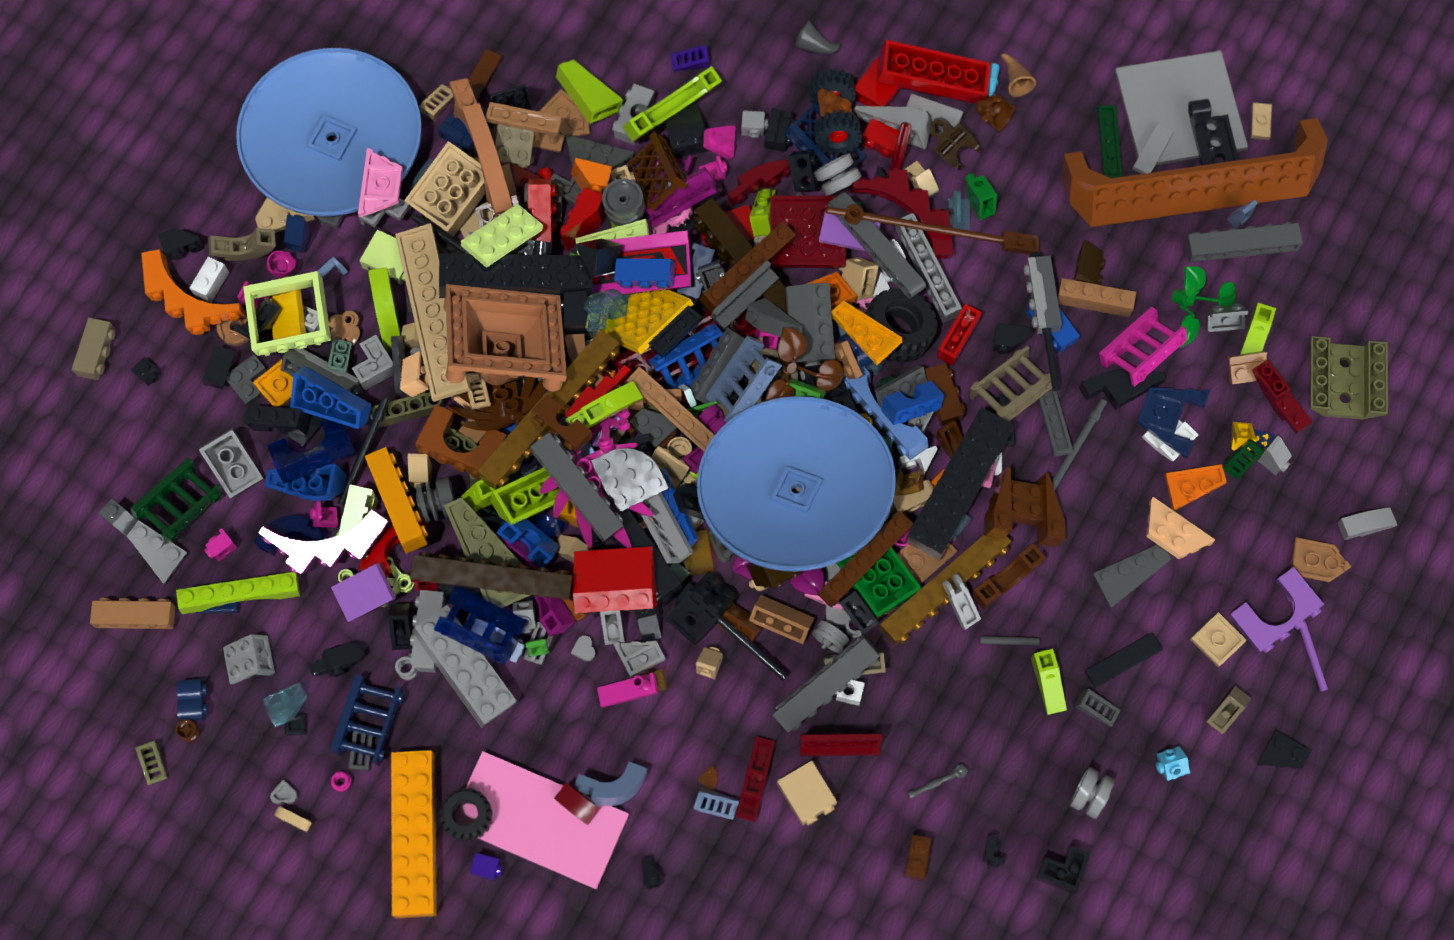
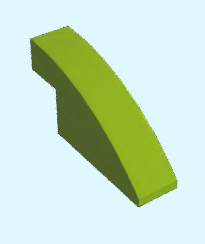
[368,267,401,353]

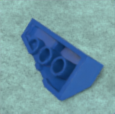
[265,464,347,501]

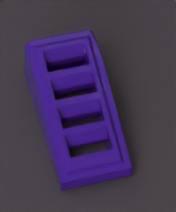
[671,46,709,72]

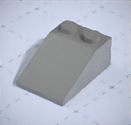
[199,428,263,498]

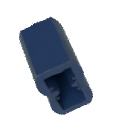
[177,679,209,722]

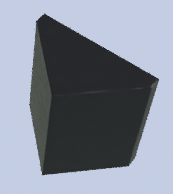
[575,238,622,278]

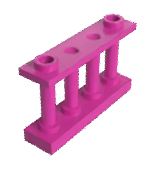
[1099,306,1187,387]

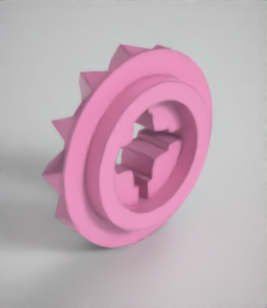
[666,205,693,227]

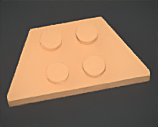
[1146,497,1215,559]

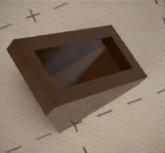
[935,420,963,459]

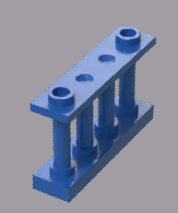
[648,323,723,389]

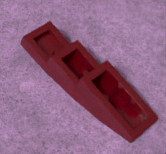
[736,736,775,822]

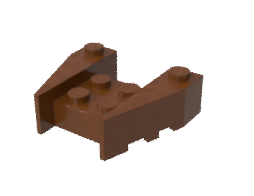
[984,466,1066,547]

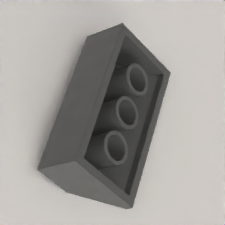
[785,283,835,363]

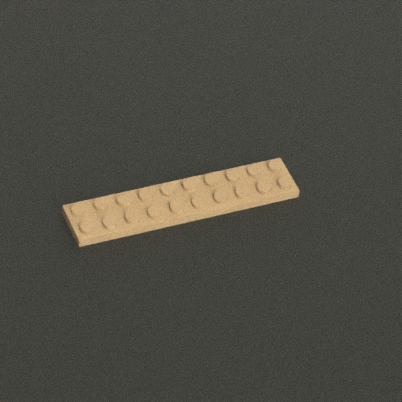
[395,223,471,401]

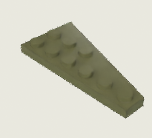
[444,497,531,613]

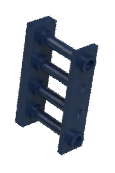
[330,674,405,766]

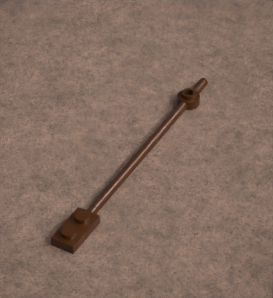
[826,204,1039,255]

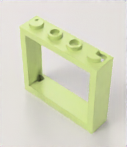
[243,271,331,356]

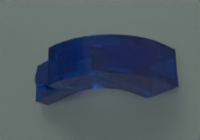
[253,515,326,556]

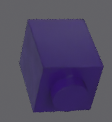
[470,853,503,881]

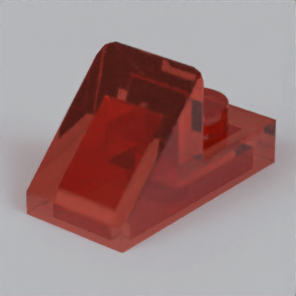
[510,163,543,195]

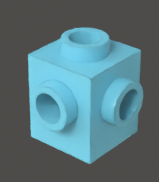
[1156,746,1190,781]

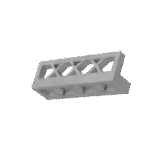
[641,492,694,564]

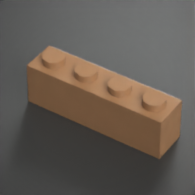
[1057,278,1136,317]
[90,598,176,629]

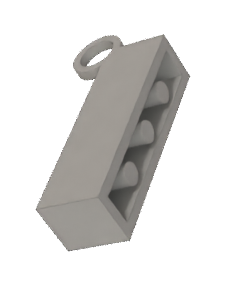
[824,563,862,638]
[395,590,446,680]

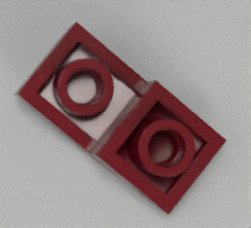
[554,783,600,825]

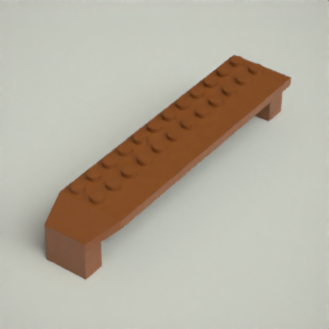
[1062,118,1328,227]

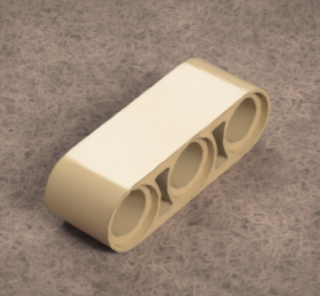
[891,479,934,517]

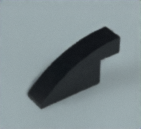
[1079,370,1166,410]

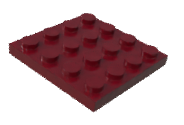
[770,196,846,268]

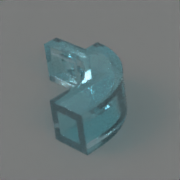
[584,289,628,332]

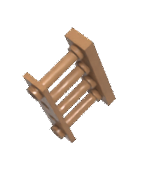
[485,102,565,153]

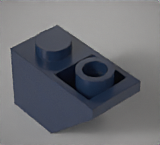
[284,214,312,254]

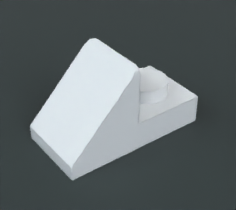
[303,306,320,332]
[898,446,937,475]

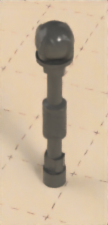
[907,764,968,799]

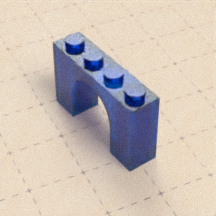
[267,419,355,484]

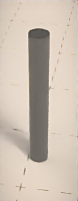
[980,636,1040,646]

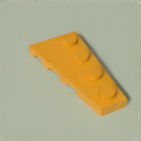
[831,300,902,365]

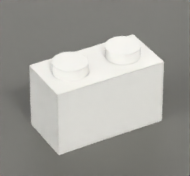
[190,257,229,303]

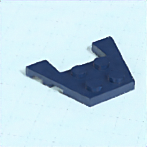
[1137,387,1210,458]

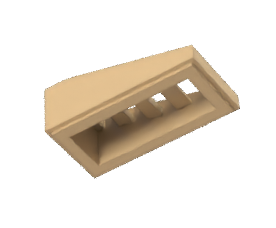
[419,84,454,121]
[467,372,491,409]

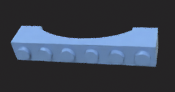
[843,367,928,460]

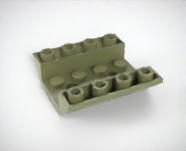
[1310,336,1388,420]

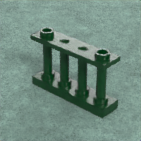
[131,457,223,545]

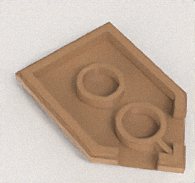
[539,89,590,136]
[1290,537,1351,582]

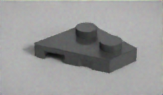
[629,408,678,449]

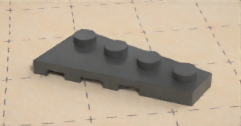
[1092,544,1171,609]

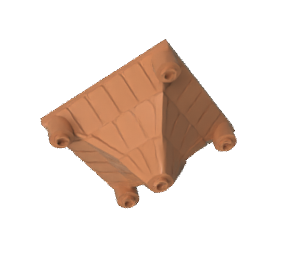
[443,284,567,392]

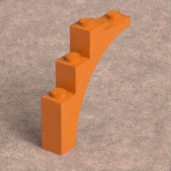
[141,249,246,335]

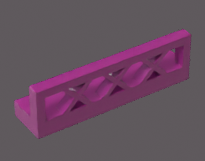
[645,167,717,228]

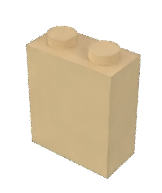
[777,761,837,826]

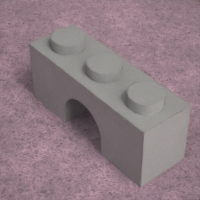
[612,84,655,145]

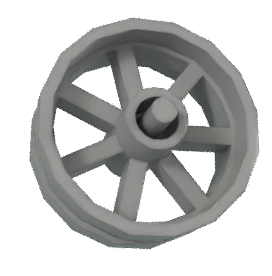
[812,620,849,653]

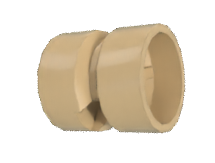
[667,437,692,460]

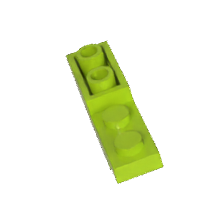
[565,381,643,428]

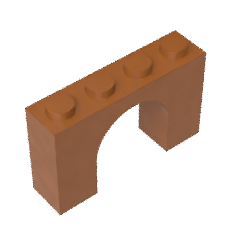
[416,405,506,479]

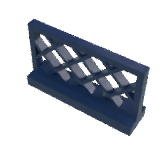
[783,103,866,180]

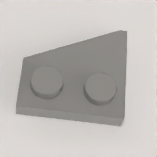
[613,641,666,678]

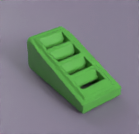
[525,638,549,657]

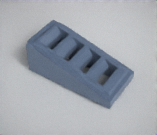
[1227,200,1258,228]
[694,787,740,820]

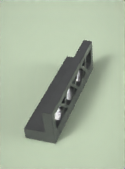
[711,260,779,330]

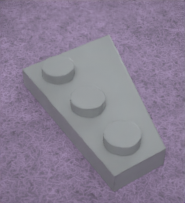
[127,520,188,585]

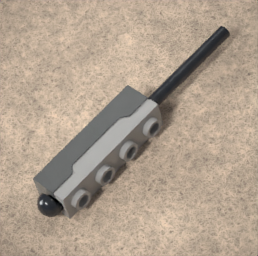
[1024,251,1062,391]
[233,324,362,397]

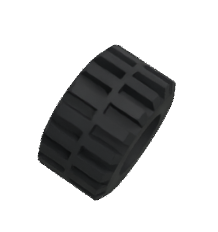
[439,787,493,842]

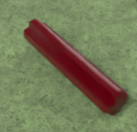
[890,122,911,171]

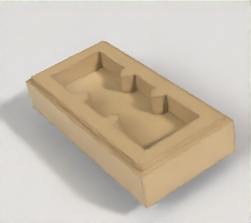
[1251,103,1272,140]

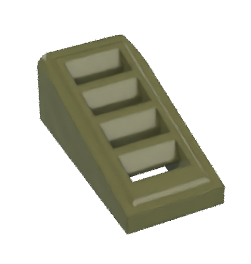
[135,740,168,785]

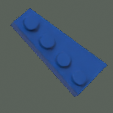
[661,468,698,547]

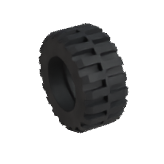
[865,288,937,362]

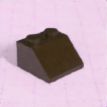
[1074,240,1105,285]

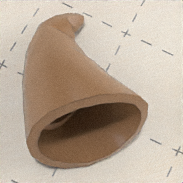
[1001,54,1037,97]

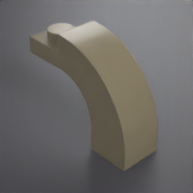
[208,228,275,261]

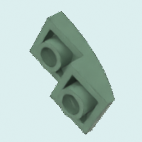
[327,338,352,373]

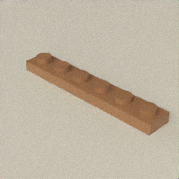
[626,366,715,452]

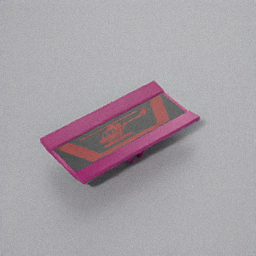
[579,231,691,298]

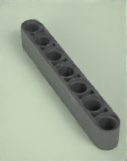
[828,192,926,299]

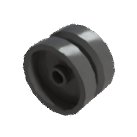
[602,178,645,226]

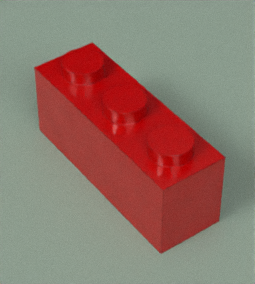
[936,304,982,366]

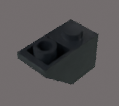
[158,228,204,261]

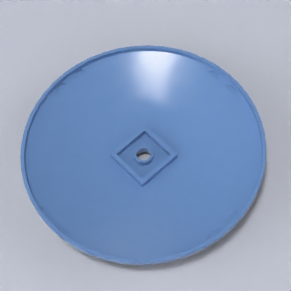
[236,48,422,216]
[697,396,896,571]

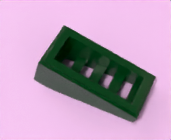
[1222,438,1265,479]

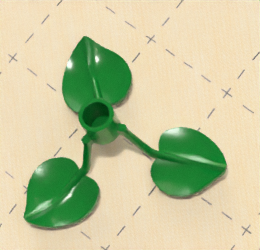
[1172,266,1237,348]

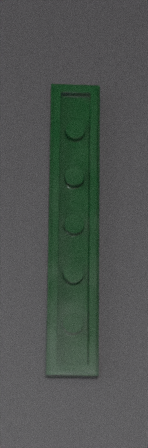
[1097,105,1123,178]

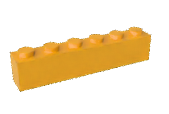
[365,447,428,554]

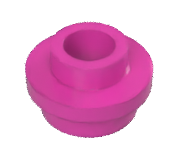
[331,771,351,792]

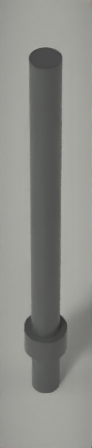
[1051,399,1107,490]

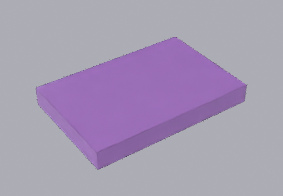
[819,206,880,252]
[331,563,396,622]

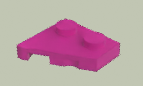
[703,125,736,160]

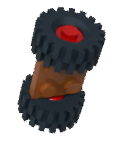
[808,68,862,155]

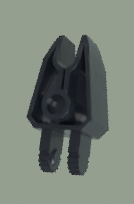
[310,643,365,677]

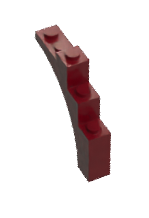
[850,168,953,259]

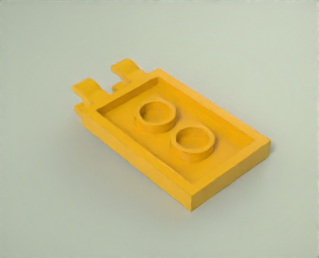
[270,276,306,340]

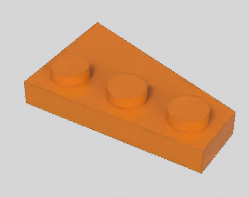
[1164,464,1226,511]

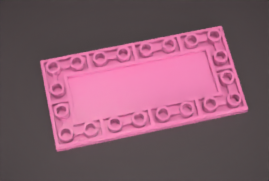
[455,751,629,890]

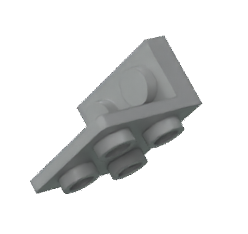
[223,634,275,684]

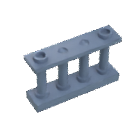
[705,335,782,422]

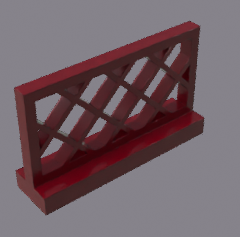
[800,734,882,757]

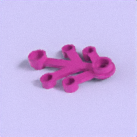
[588,408,630,453]

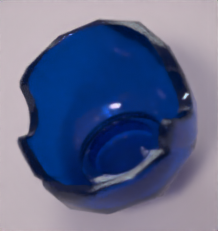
[536,513,567,536]

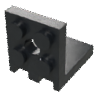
[666,571,738,645]

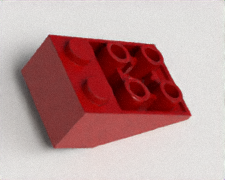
[560,187,606,251]

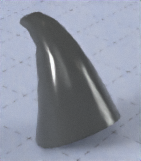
[795,20,841,54]

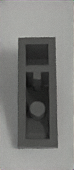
[745,298,803,338]

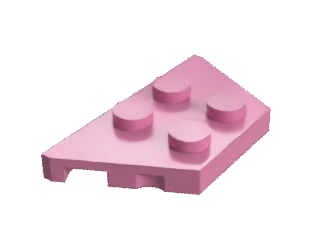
[358,148,403,217]

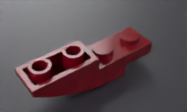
[728,159,791,207]
[1252,359,1313,434]

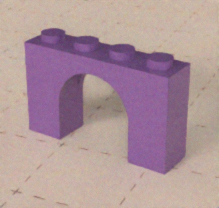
[1229,567,1324,654]

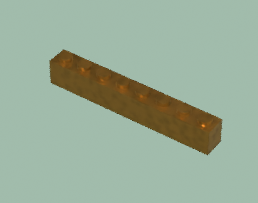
[879,535,1012,646]

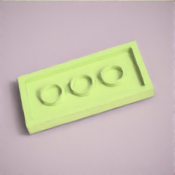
[461,204,543,268]

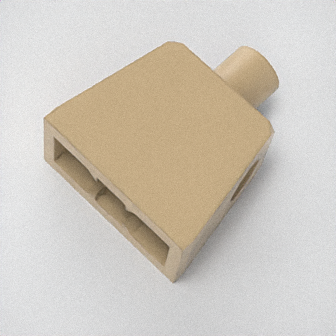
[839,257,879,300]

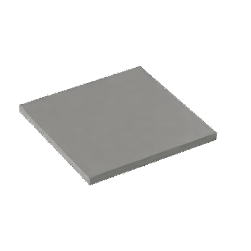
[1115,51,1248,165]

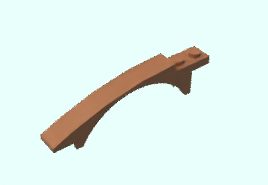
[449,78,513,215]

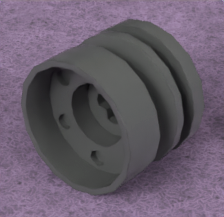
[416,477,455,524]

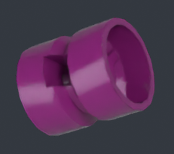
[698,404,727,435]

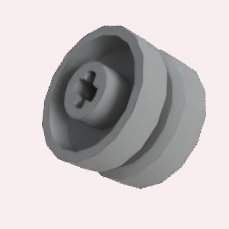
[813,153,862,196]
[1069,766,1115,819]

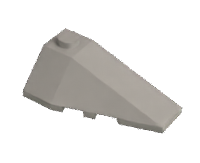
[855,106,931,149]

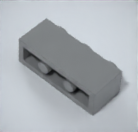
[906,94,963,131]

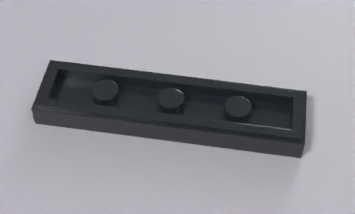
[1085,633,1163,689]

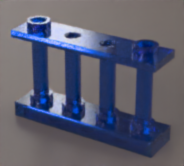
[433,586,527,665]

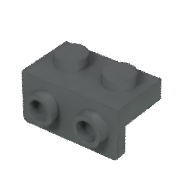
[1206,304,1248,332]

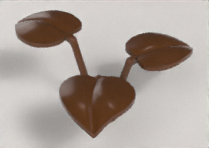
[765,327,844,401]

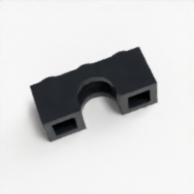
[244,405,310,435]

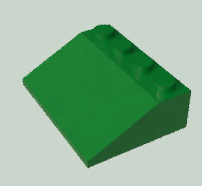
[836,531,921,618]

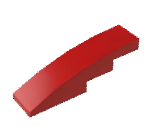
[564,365,632,419]

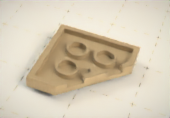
[255,198,314,233]

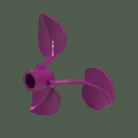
[733,556,824,595]

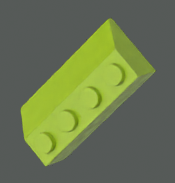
[490,467,560,525]

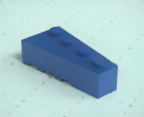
[290,366,371,429]

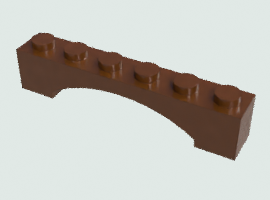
[699,221,795,313]
[817,510,913,608]

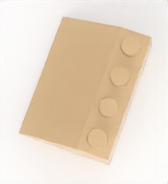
[404,141,486,237]

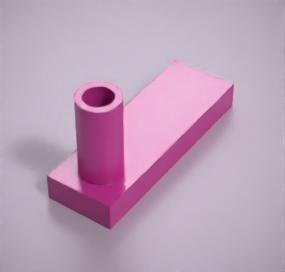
[597,673,659,708]

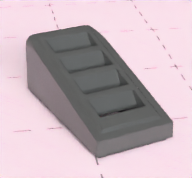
[1074,689,1121,727]

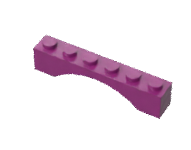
[496,533,576,636]

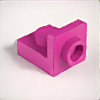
[699,156,728,182]

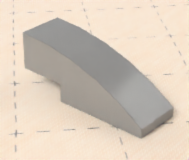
[1337,507,1397,540]

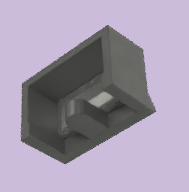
[696,259,725,293]

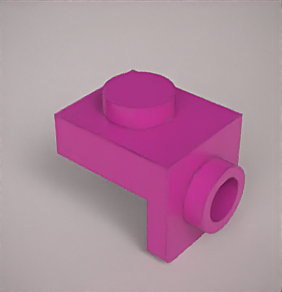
[310,501,338,528]

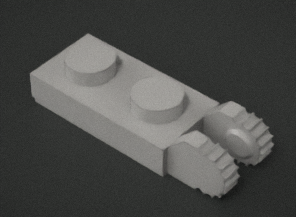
[942,574,981,630]

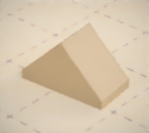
[555,535,593,563]

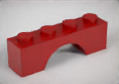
[359,517,427,578]

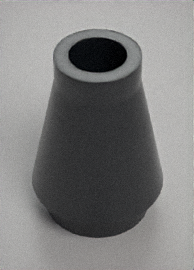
[641,857,663,889]

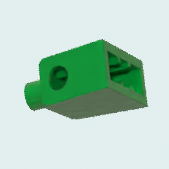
[965,173,997,221]

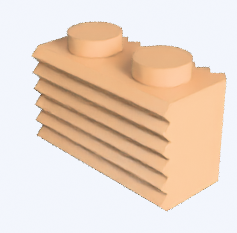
[400,351,429,397]

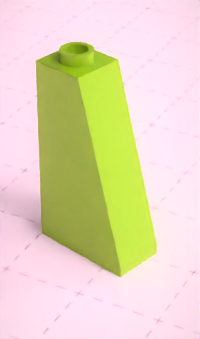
[556,60,623,124]

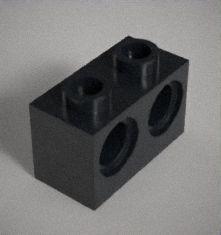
[788,149,822,192]

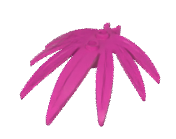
[539,443,653,548]

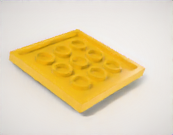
[595,289,694,355]

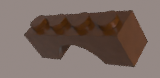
[971,543,1046,610]

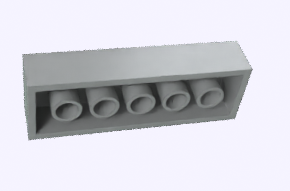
[412,605,517,728]

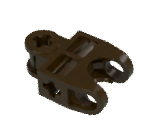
[930,117,982,170]

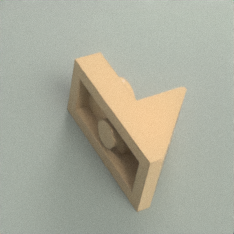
[904,161,939,197]

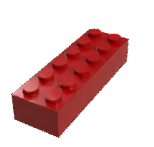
[876,40,991,104]

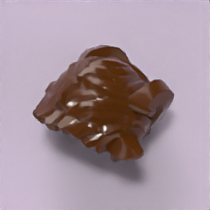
[975,94,1016,132]

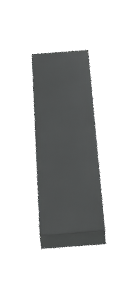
[1038,389,1073,457]

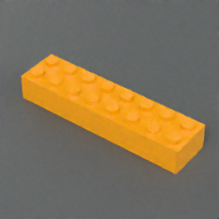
[391,750,437,918]

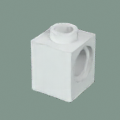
[835,680,864,706]

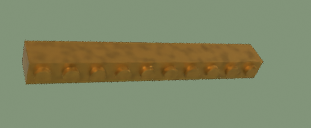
[477,329,620,490]

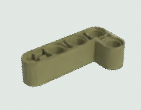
[370,387,444,427]

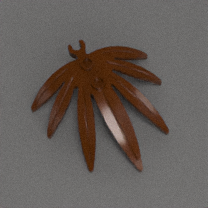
[447,371,547,431]

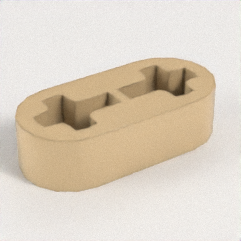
[274,806,312,832]

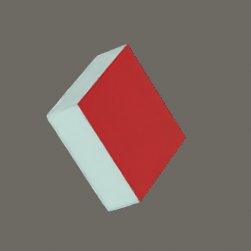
[678,384,697,408]

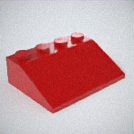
[573,546,657,613]

